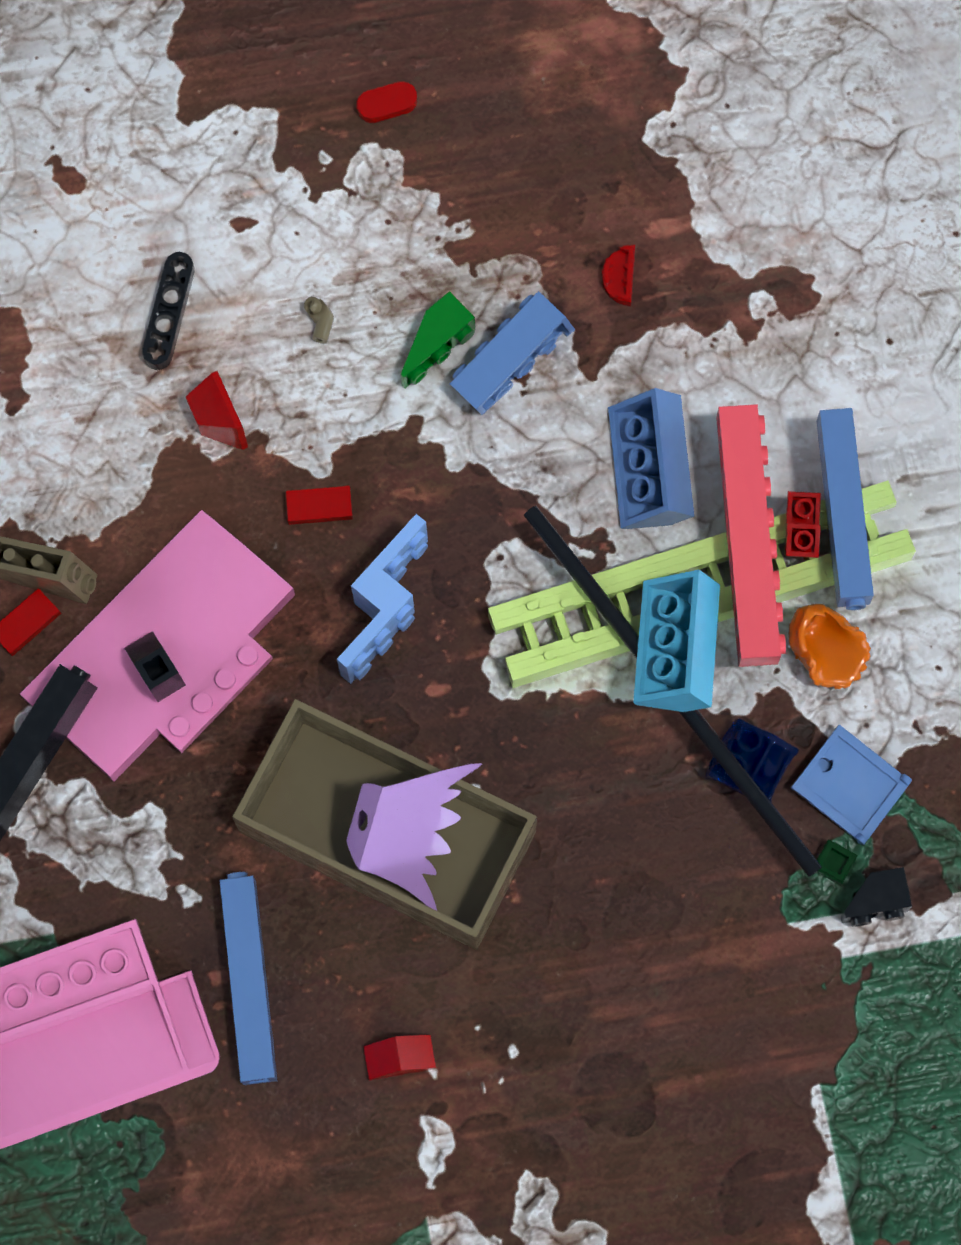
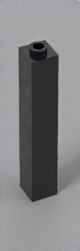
[0,664,98,841]

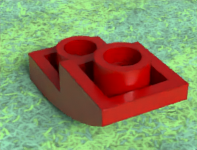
[785,491,821,558]

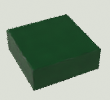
[817,839,858,886]

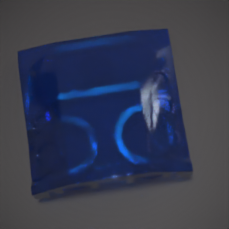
[705,718,799,803]

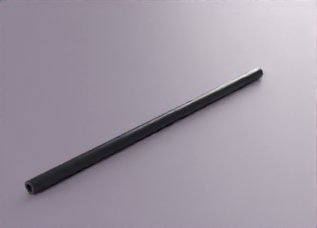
[524,506,822,877]

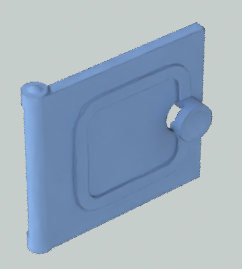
[791,725,912,845]

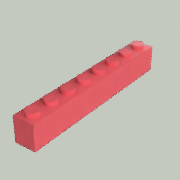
[716,404,786,667]

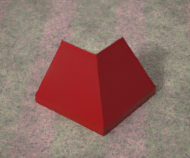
[185,371,249,450]

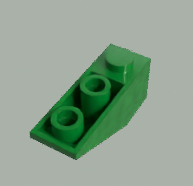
[401,291,475,388]

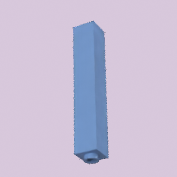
[816,408,874,610]
[220,872,277,1085]

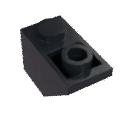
[125,631,186,702]
[841,867,912,927]

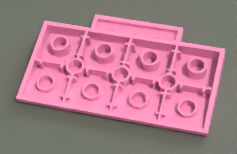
[20,510,295,782]

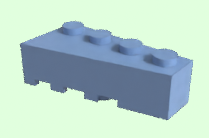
[450,291,575,415]

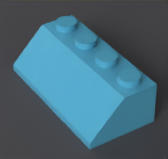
[633,570,720,712]

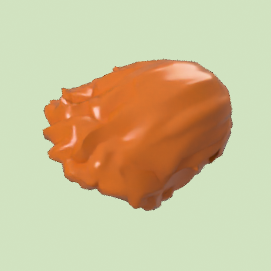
[788,604,871,689]

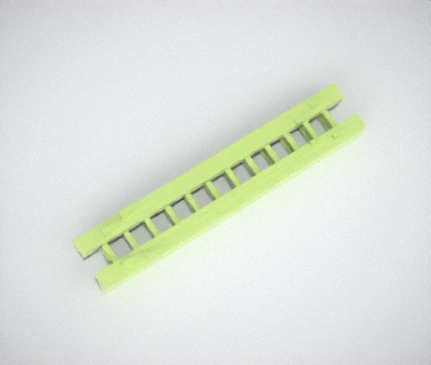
[488,481,916,688]

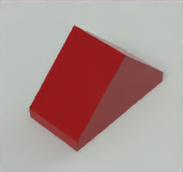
[364,1035,436,1081]

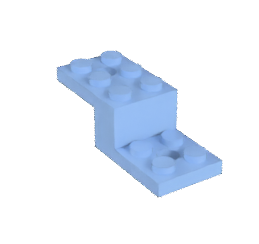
[337,514,428,684]

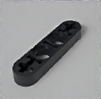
[142,252,195,370]

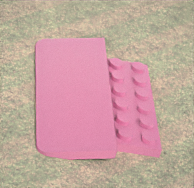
[0,919,219,1149]

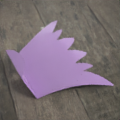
[346,763,482,911]

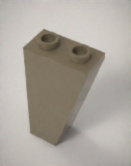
[0,536,98,604]

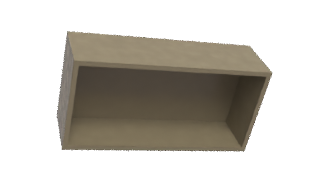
[232,699,537,950]

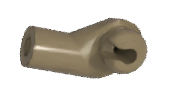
[304,296,334,344]

